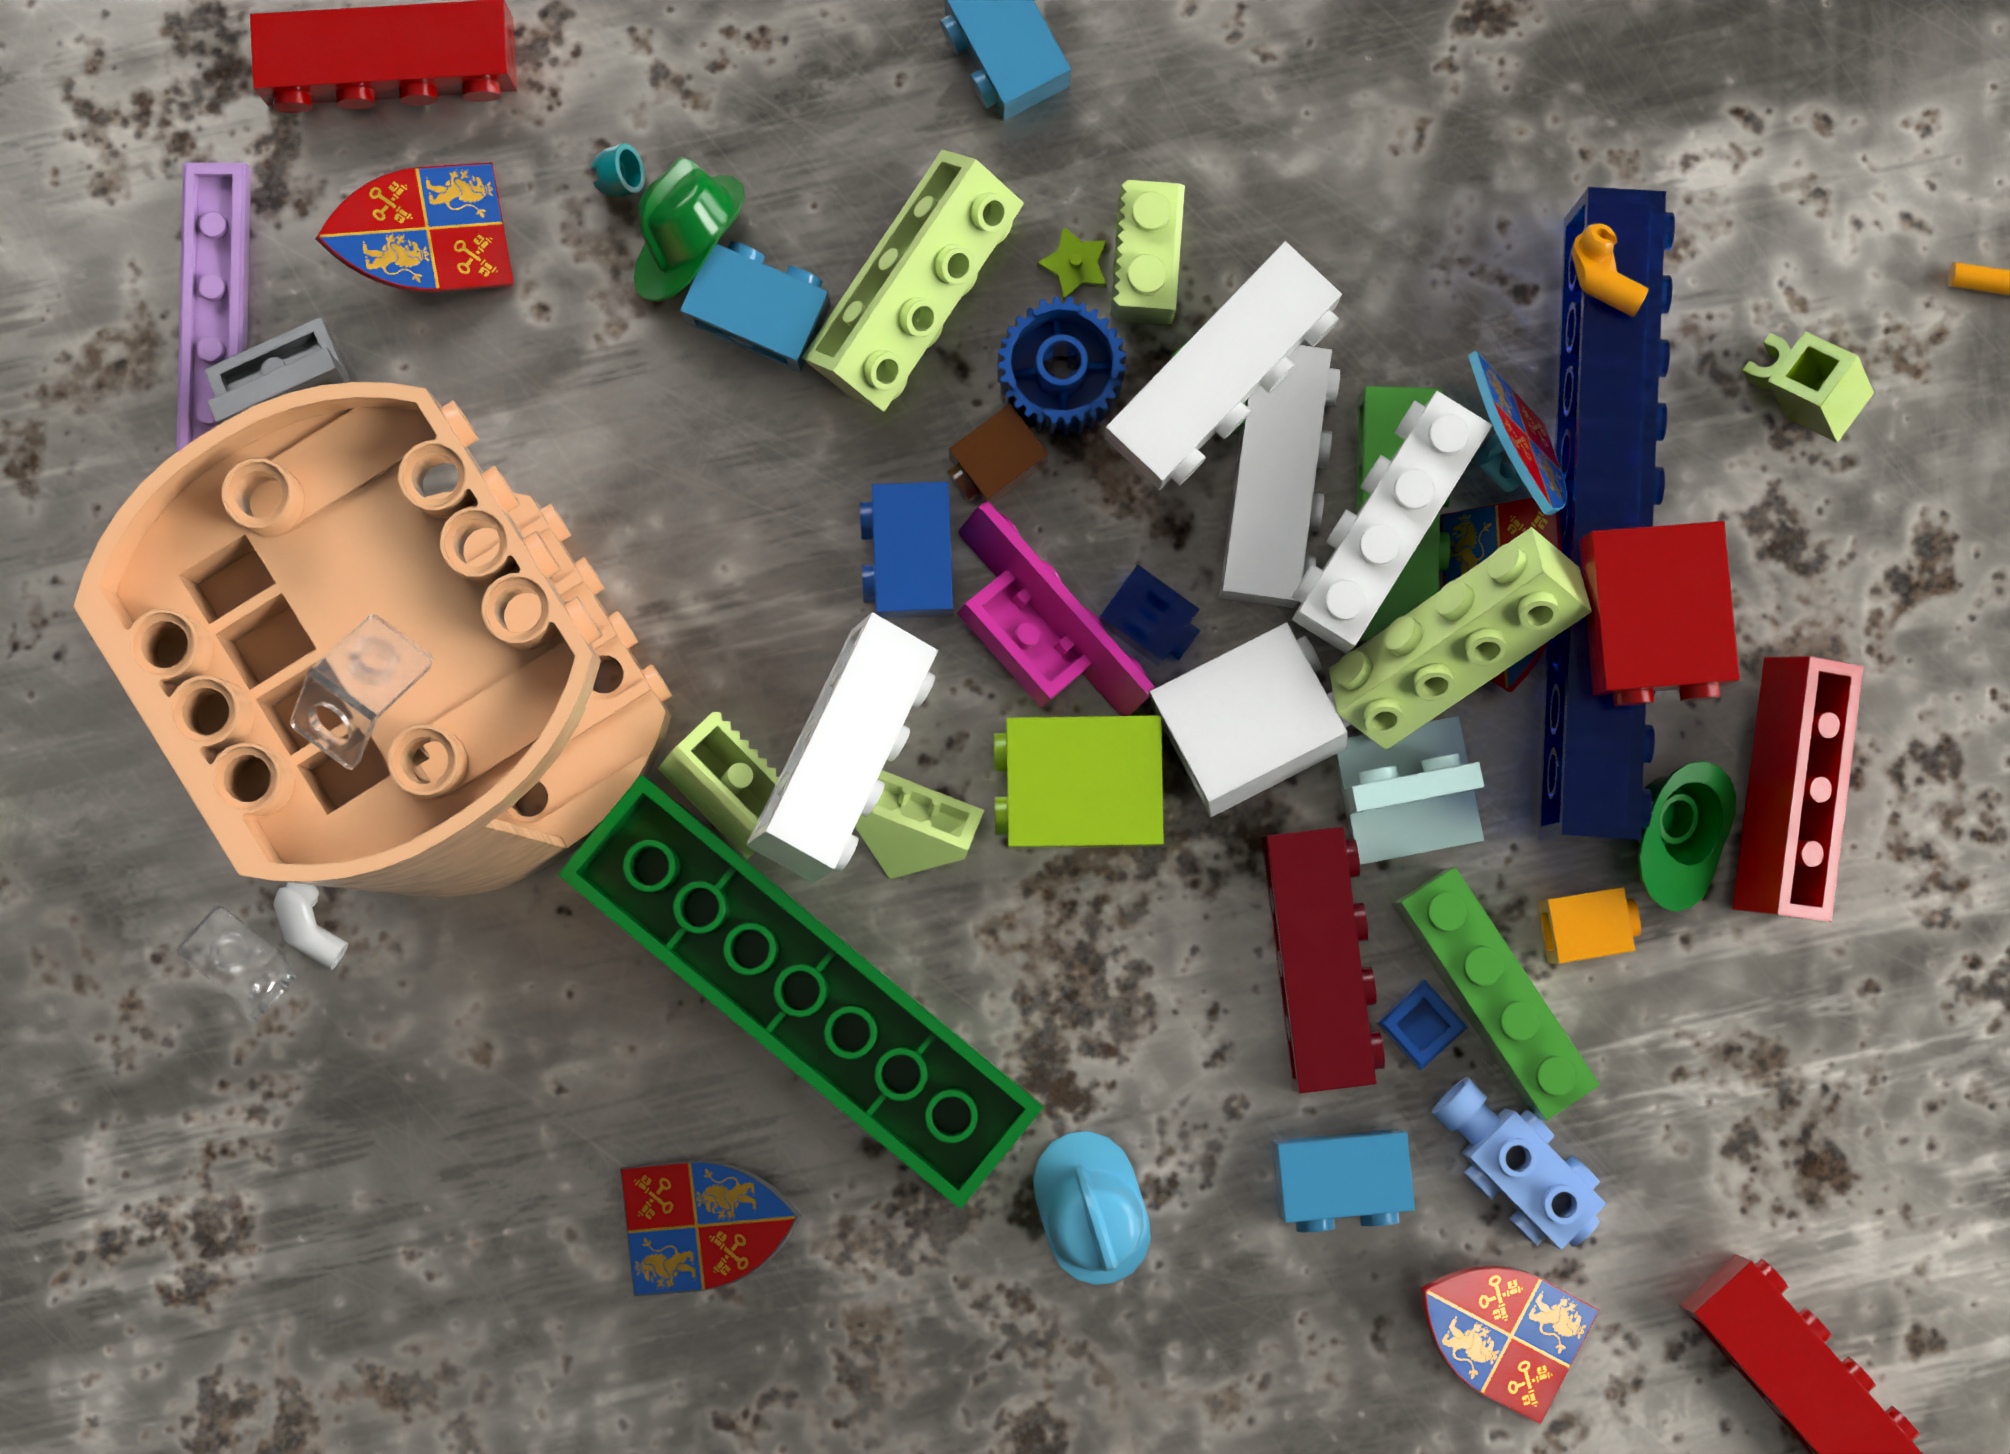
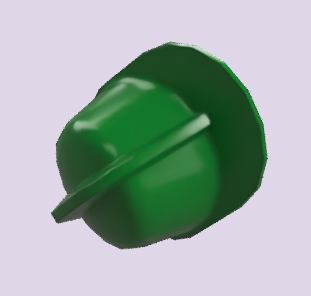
[634,157,745,302]
[1632,760,1736,912]

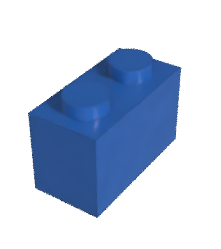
[860,481,953,618]

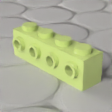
[801,149,1024,412]
[1329,527,1592,750]

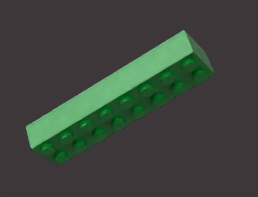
[557,774,1044,1210]

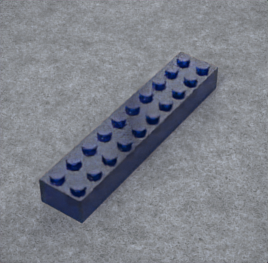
[1538,187,1675,844]

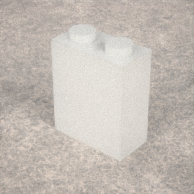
[1150,622,1352,818]

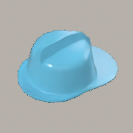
[1033,1131,1151,1285]

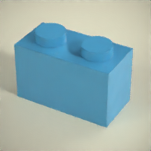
[939,0,1071,121]
[680,241,831,373]
[1272,1129,1415,1233]

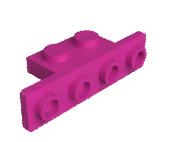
[957,501,1155,716]

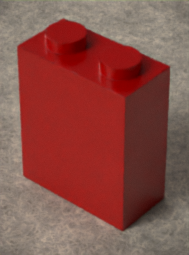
[1579,521,1740,706]

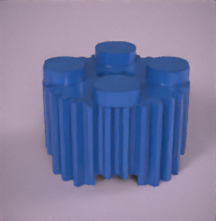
[997,296,1126,437]

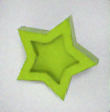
[1037,227,1107,301]

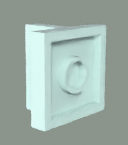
[1334,716,1484,865]

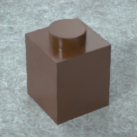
[946,403,1048,505]

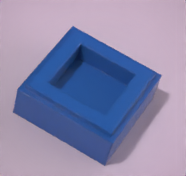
[1375,980,1468,1070]

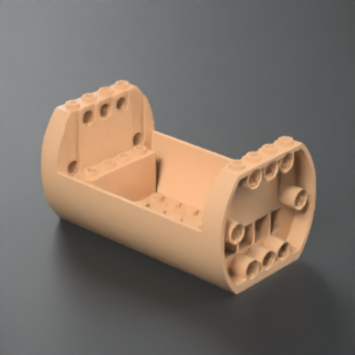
[73,382,672,897]

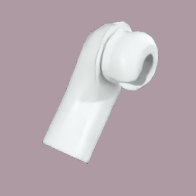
[273,882,348,970]

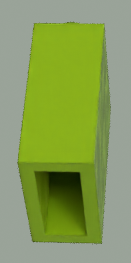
[994,715,1164,849]

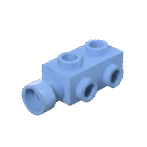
[1432,1077,1606,1250]

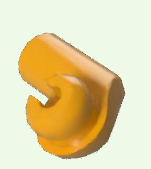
[1571,223,1649,317]

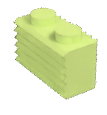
[1110,180,1185,325]
[658,712,779,859]

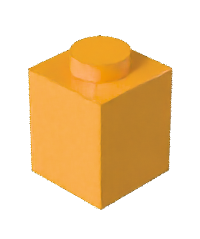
[1536,887,1641,964]

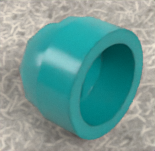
[590,143,645,197]

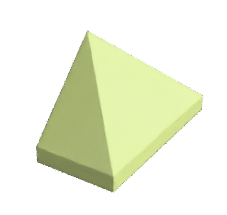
[855,770,985,879]

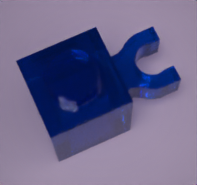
[1099,564,1201,667]

